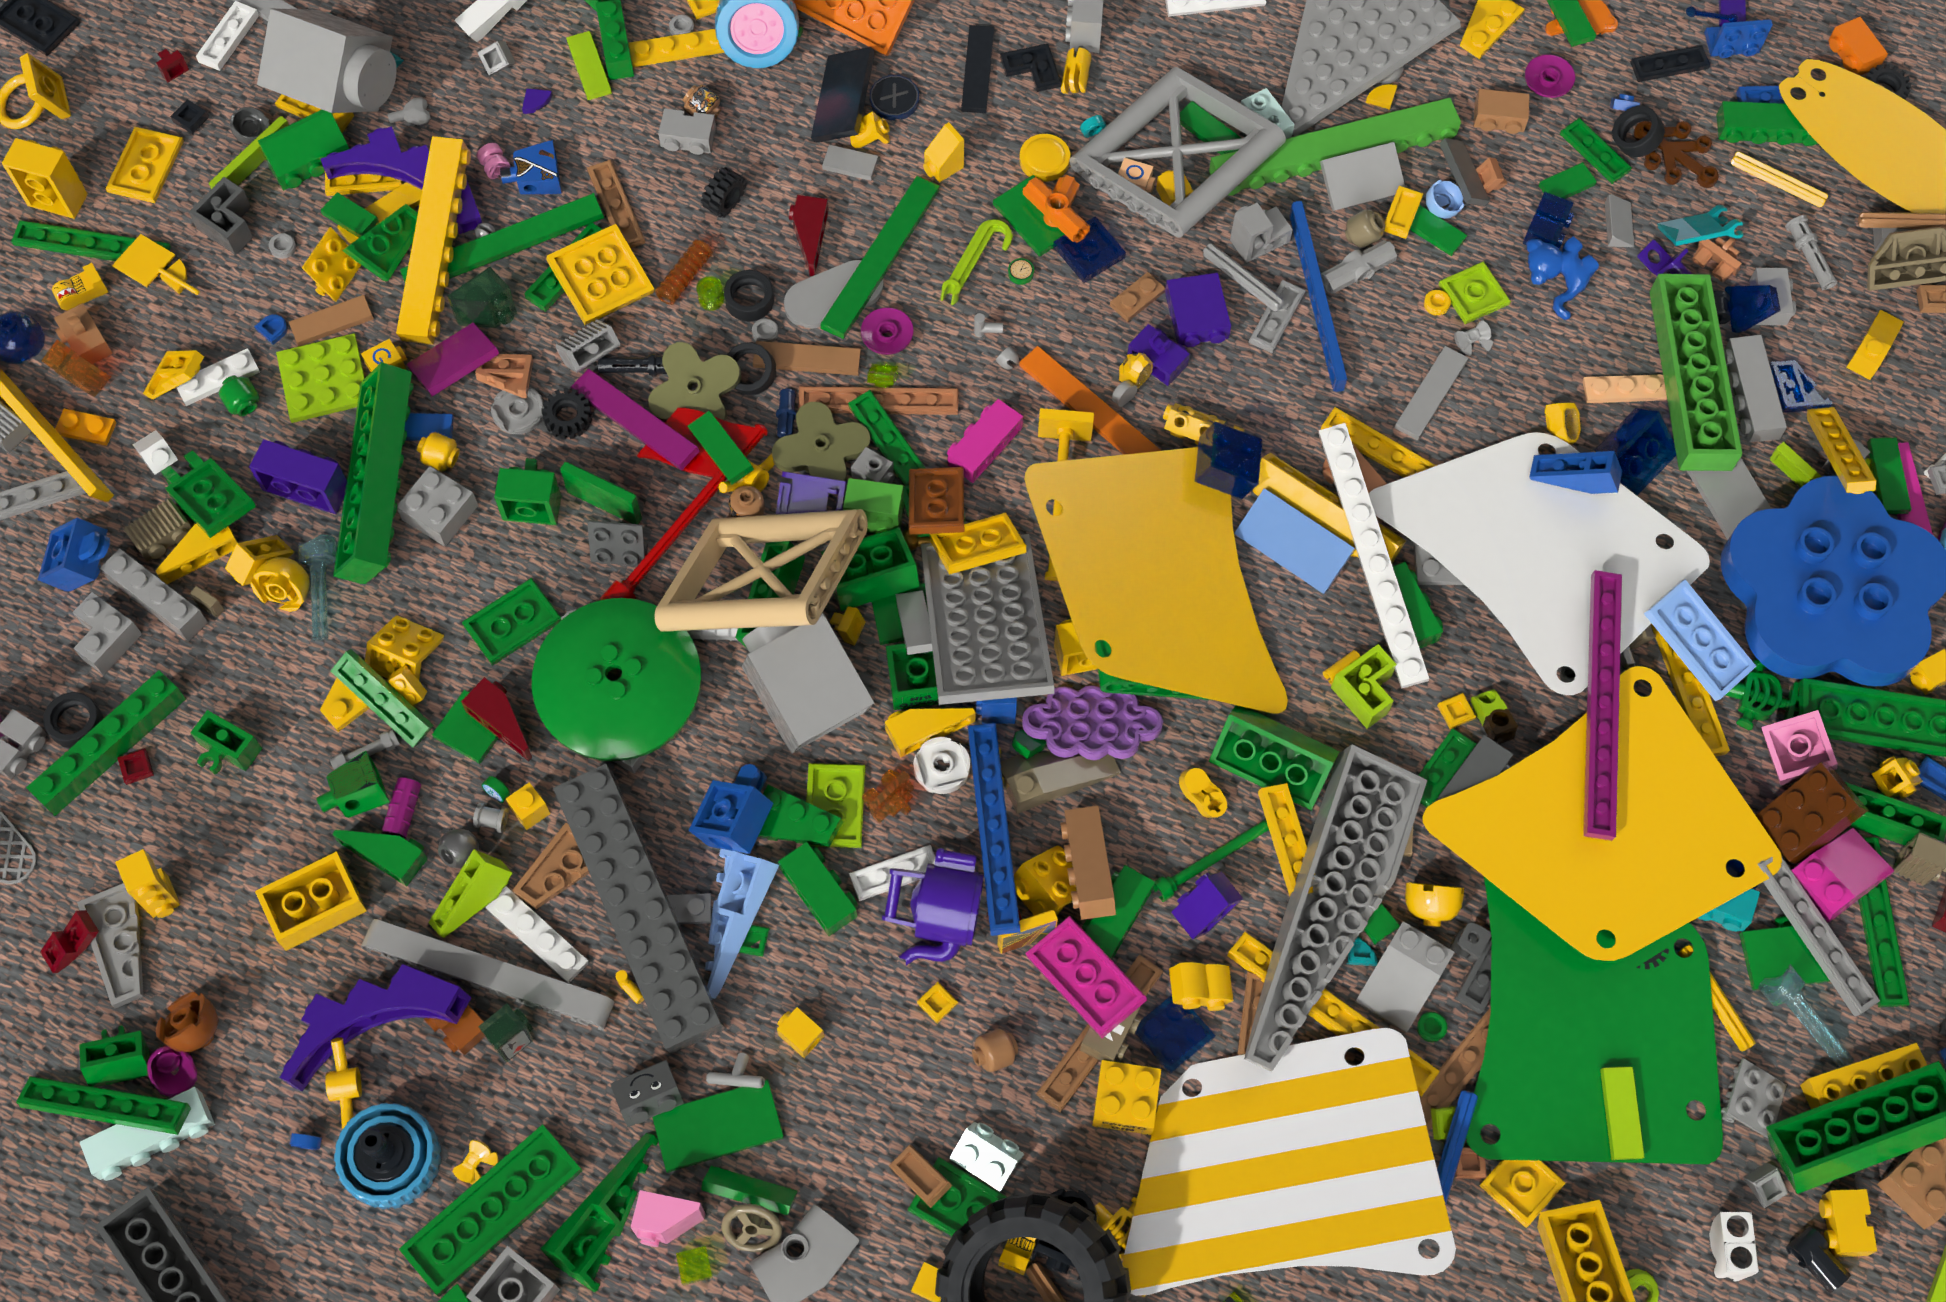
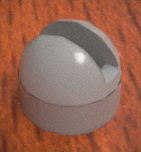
[475,222,496,239]
[996,346,1019,370]

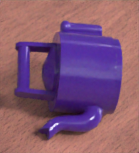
[882,848,984,966]

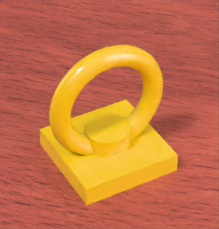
[0,53,71,129]

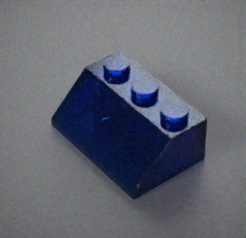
[1592,408,1676,496]

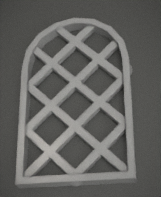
[0,811,36,885]

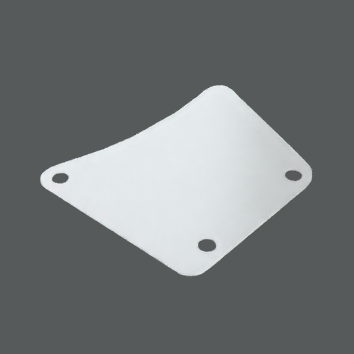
[1369,432,1710,695]

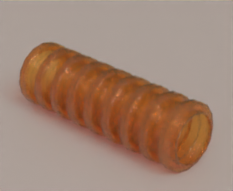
[655,239,713,305]

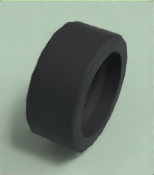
[1612,106,1665,157]
[723,269,774,322]
[727,342,776,395]
[43,692,103,748]

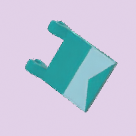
[1657,205,1743,246]

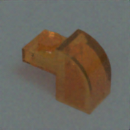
[41,339,111,397]

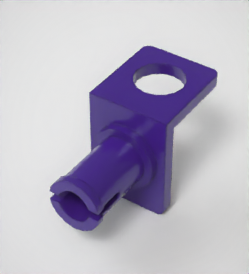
[1637,240,1692,276]

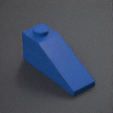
[1529,451,1622,494]

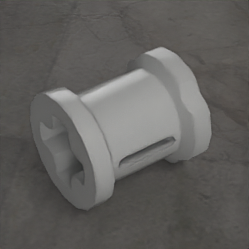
[473,803,509,833]

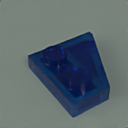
[1725,285,1781,333]
[1770,360,1833,413]

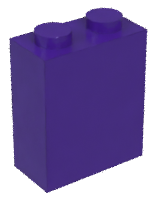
[1165,273,1231,347]

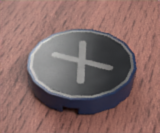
[869,75,919,120]

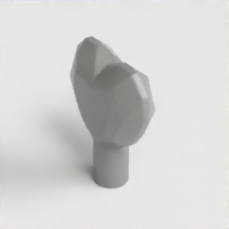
[388,97,431,125]

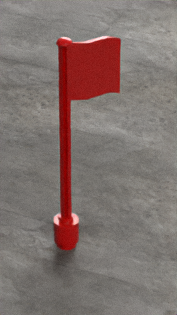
[598,408,768,601]

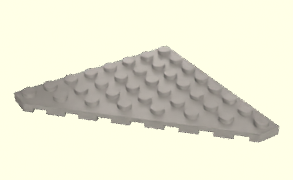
[1281,0,1461,137]

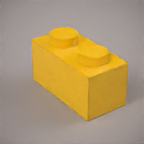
[388,665,427,706]

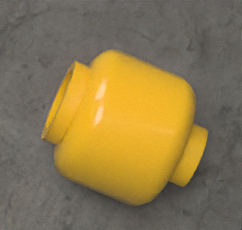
[417,432,460,471]

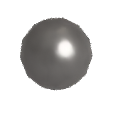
[438,828,479,869]

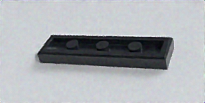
[961,25,994,113]

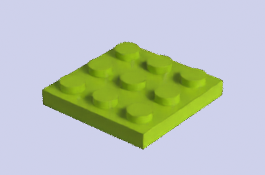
[276,333,365,423]

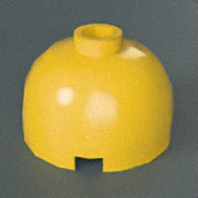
[251,557,310,612]
[1405,882,1464,927]

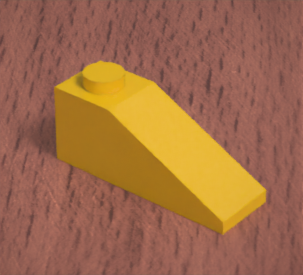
[1846,309,1904,380]
[155,524,238,584]
[885,708,976,758]

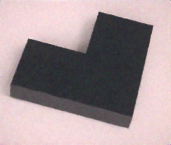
[1000,44,1061,92]

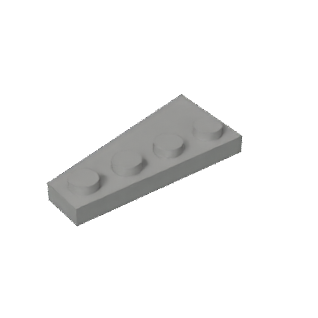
[77,883,144,1009]

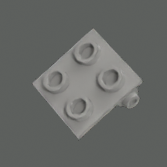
[1721,1058,1787,1138]

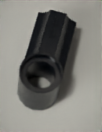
[1786,1227,1851,1293]

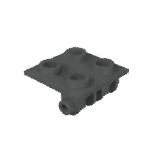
[587,520,648,567]

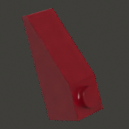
[789,195,829,277]
[461,677,532,761]

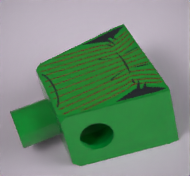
[316,751,390,818]

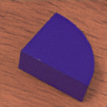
[522,88,552,114]

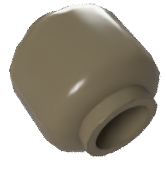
[1345,209,1385,248]

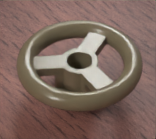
[721,1204,782,1252]

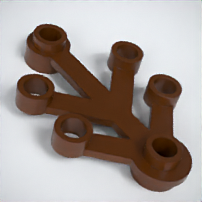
[1634,121,1719,188]

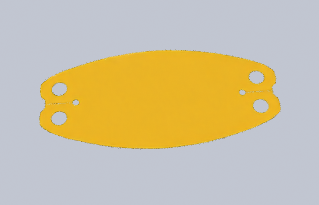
[1779,59,1946,214]

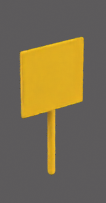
[112,234,200,295]

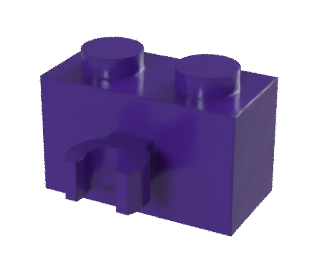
[1127,324,1190,386]
[1171,871,1243,940]

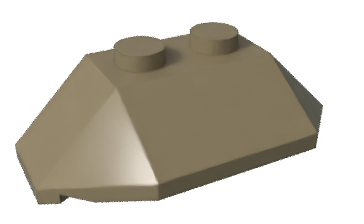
[1867,227,1946,291]

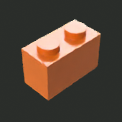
[1828,17,1888,76]

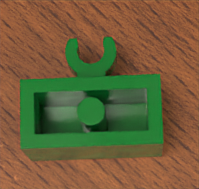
[190,710,262,775]
[79,1026,150,1087]

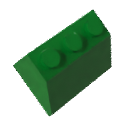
[258,110,349,191]

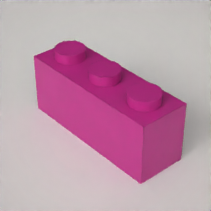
[947,399,1023,483]

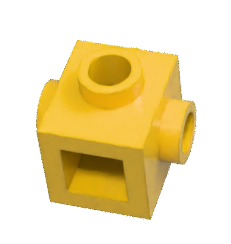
[1871,756,1923,799]

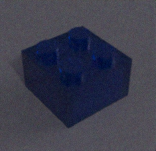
[1195,422,1262,499]

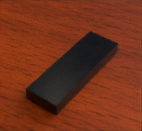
[1630,45,1710,82]

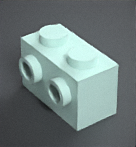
[1241,88,1294,139]

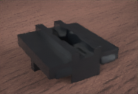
[1031,1240,1081,1281]

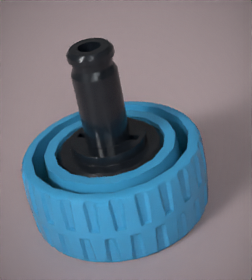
[334,1103,441,1209]

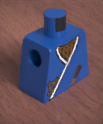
[500,140,562,194]

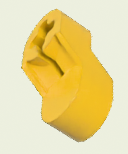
[1179,768,1227,818]

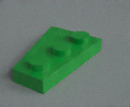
[342,204,418,282]
[758,784,843,847]

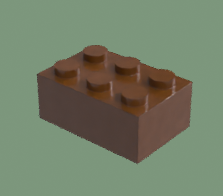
[1755,762,1868,865]

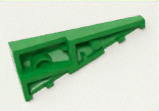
[540,1133,658,1292]

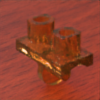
[862,769,915,824]

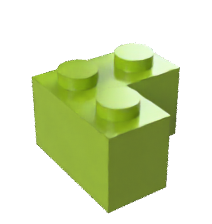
[1331,644,1397,729]

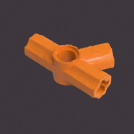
[1023,175,1090,243]

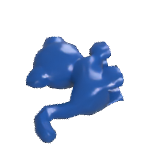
[1526,236,1599,320]

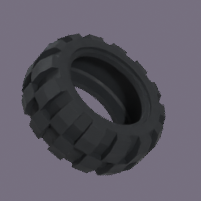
[935,1192,1131,1302]

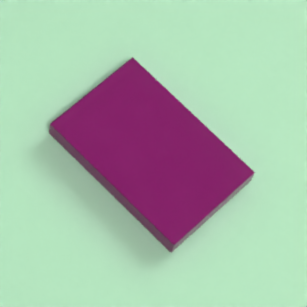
[406,323,499,396]

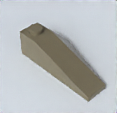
[1001,752,1121,814]

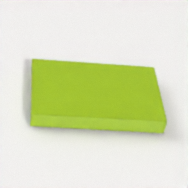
[806,763,865,848]

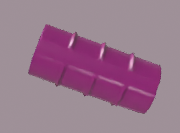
[381,778,421,840]

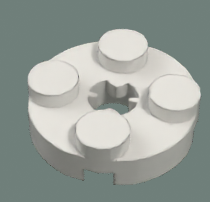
[913,737,970,794]

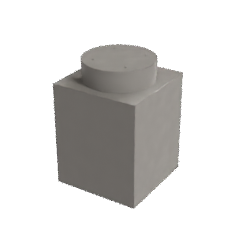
[257,8,397,113]
[742,613,874,754]

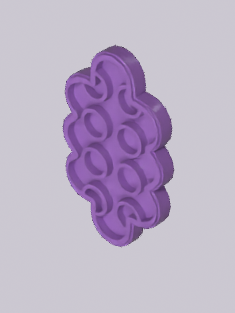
[1022,685,1163,760]

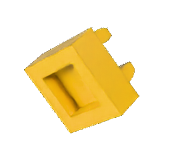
[830,606,866,646]

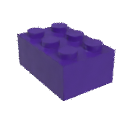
[249,439,347,514]

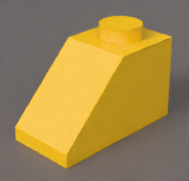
[923,122,964,183]
[225,535,294,586]

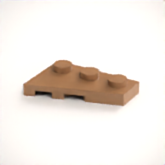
[512,823,589,910]

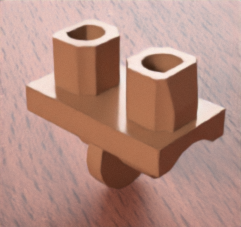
[1692,237,1742,283]

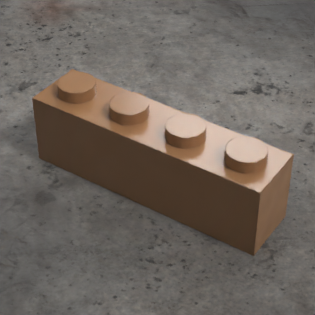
[1060,806,1116,920]

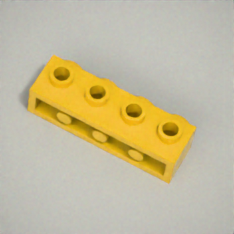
[1800,1043,1927,1109]

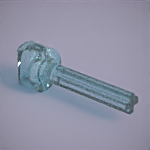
[298,534,337,641]
[1758,964,1854,1068]

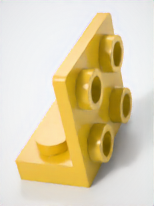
[365,615,444,680]

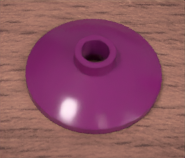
[1525,55,1575,98]
[861,308,913,355]

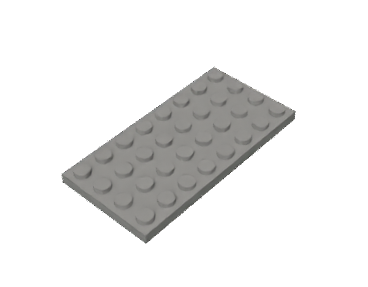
[921,534,1054,705]

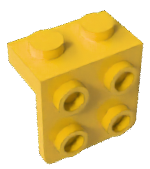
[1014,846,1076,916]

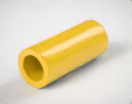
[1323,650,1361,685]

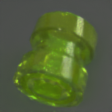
[696,276,724,311]

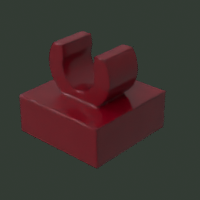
[156,48,189,83]

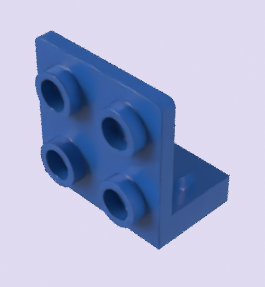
[1704,20,1773,58]

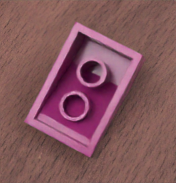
[1791,828,1895,923]

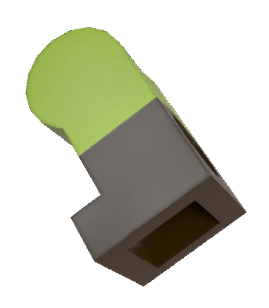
[1471,689,1518,744]

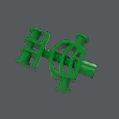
[1725,660,1799,730]

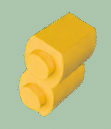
[1169,962,1234,1011]

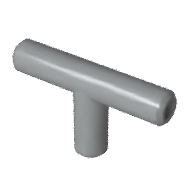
[706,1052,765,1088]

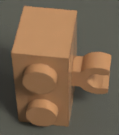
[54,303,113,368]

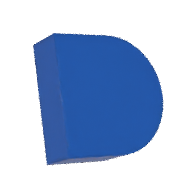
[254,314,288,345]

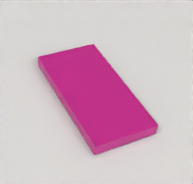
[1025,916,1147,1039]

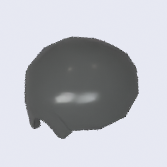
[230,107,270,145]

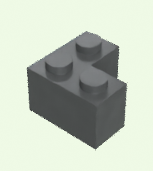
[189,177,253,255]

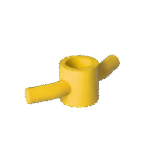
[719,453,775,493]
[325,1037,362,1129]

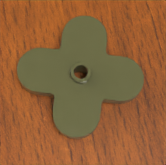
[648,342,741,421]
[772,402,870,481]

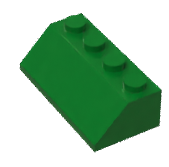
[1209,705,1340,811]

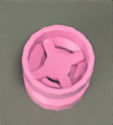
[476,143,511,179]

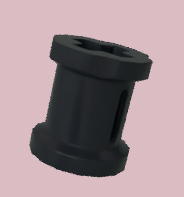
[1713,290,1731,324]

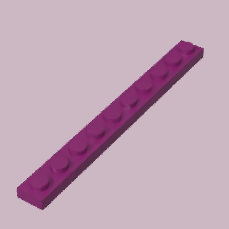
[1584,570,1622,841]

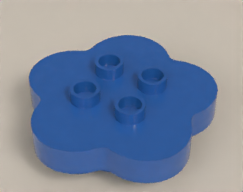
[1721,476,1946,686]

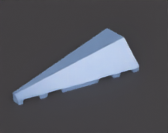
[705,849,779,999]

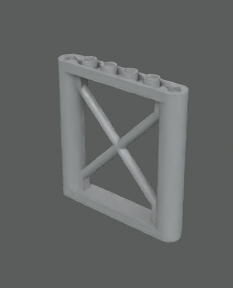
[1069,67,1286,238]

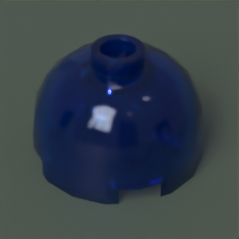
[0,311,45,364]

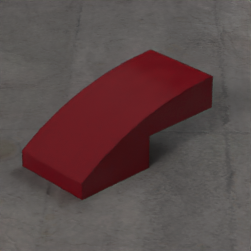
[40,910,99,973]

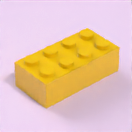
[1537,1200,1636,1302]

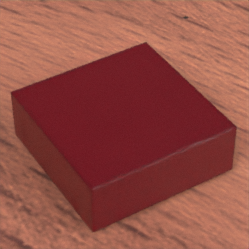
[118,748,154,785]

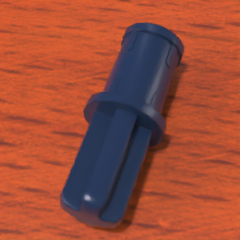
[776,388,797,438]

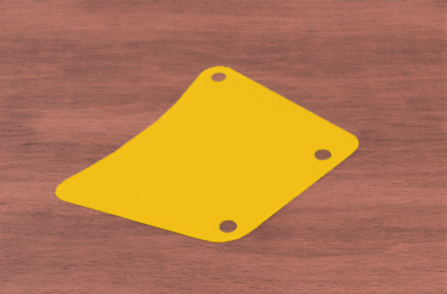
[1024,446,1288,714]
[1422,666,1782,961]

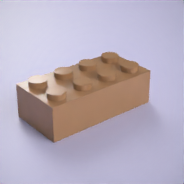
[1877,1138,1946,1230]

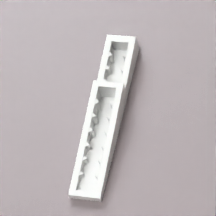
[455,0,527,42]

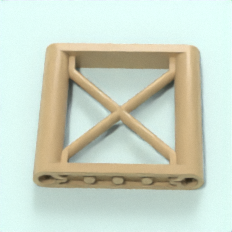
[655,509,868,632]

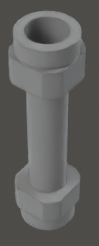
[330,730,400,770]

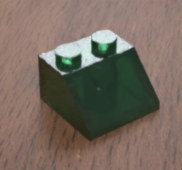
[447,267,517,328]

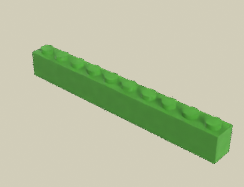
[1209,98,1461,195]

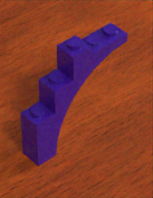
[321,126,482,234]
[279,964,471,1092]

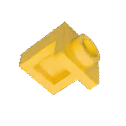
[850,111,890,148]

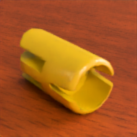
[1061,47,1092,94]

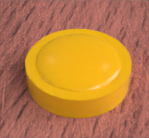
[1019,134,1070,182]

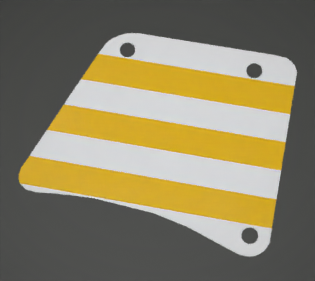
[1122,1028,1456,1296]

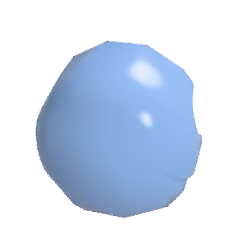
[1426,180,1464,219]

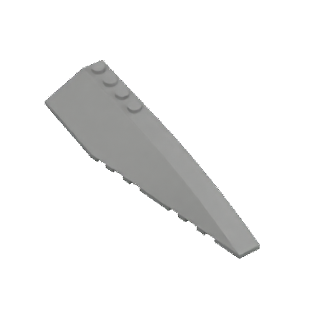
[1244,744,1427,1071]

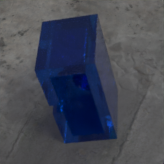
[1523,192,1574,249]

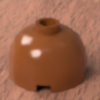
[155,992,219,1052]

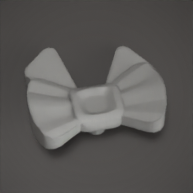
[1454,320,1493,356]

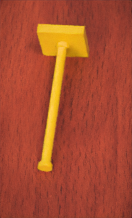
[1038,408,1094,581]

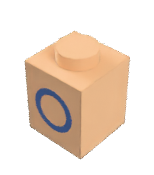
[1118,158,1156,193]

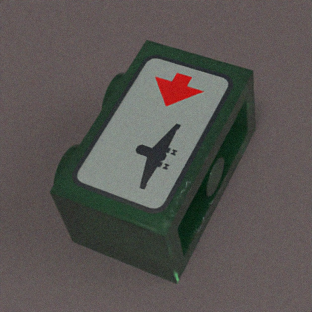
[478,1004,534,1062]

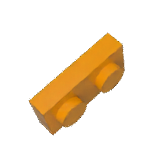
[55,409,116,446]

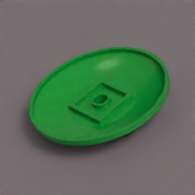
[532,598,702,761]

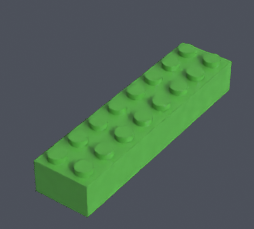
[1649,274,1742,471]

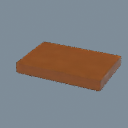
[909,467,965,535]

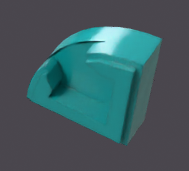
[1347,937,1377,966]

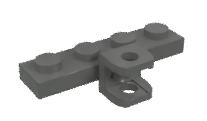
[1450,923,1492,1014]

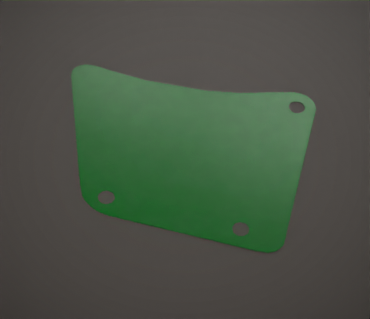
[1466,877,1723,1165]

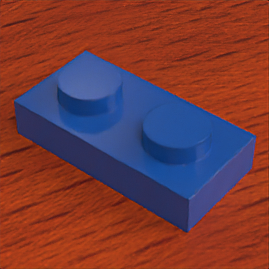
[1736,86,1786,104]

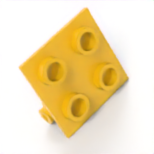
[302,227,361,302]

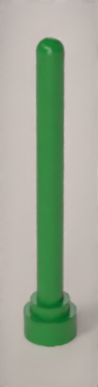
[1153,820,1269,902]

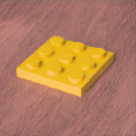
[546,224,654,325]

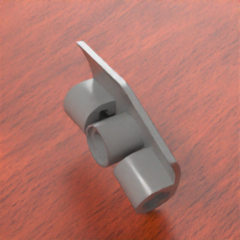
[749,1204,859,1302]

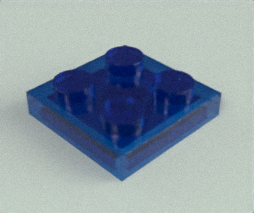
[1053,216,1126,283]
[1135,995,1216,1074]

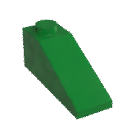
[332,830,428,887]

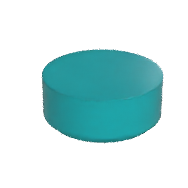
[1080,115,1106,138]

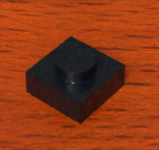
[170,99,209,134]

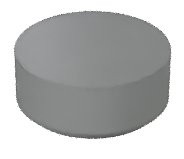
[669,15,694,36]
[269,233,296,259]
[752,318,779,342]
[1112,380,1138,407]

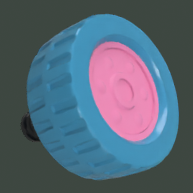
[715,0,799,68]

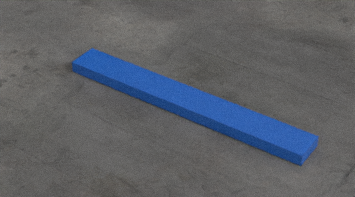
[1289,201,1347,392]
[968,723,1021,936]

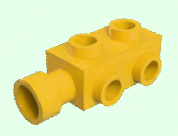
[1163,403,1245,449]

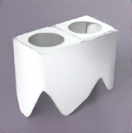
[1709,1212,1759,1281]

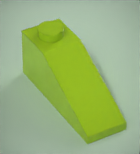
[428,849,512,938]

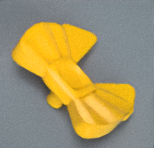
[453,1139,499,1185]

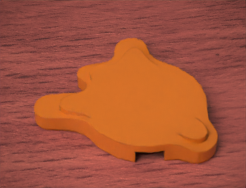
[1545,0,1618,36]

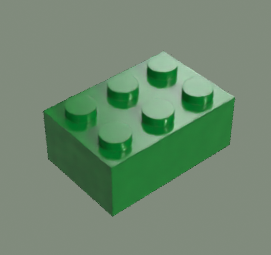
[821,527,920,611]

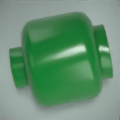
[218,375,260,417]

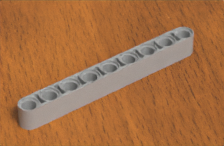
[361,919,615,1030]

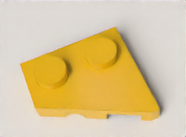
[143,350,204,399]

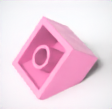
[1761,710,1838,786]
[631,1190,706,1247]

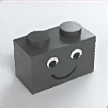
[610,1060,684,1127]

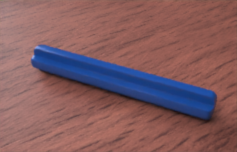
[1437,1091,1478,1205]

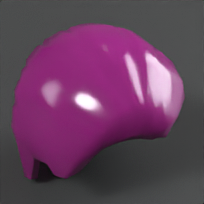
[147,1045,197,1098]

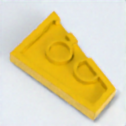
[1460,0,1525,59]

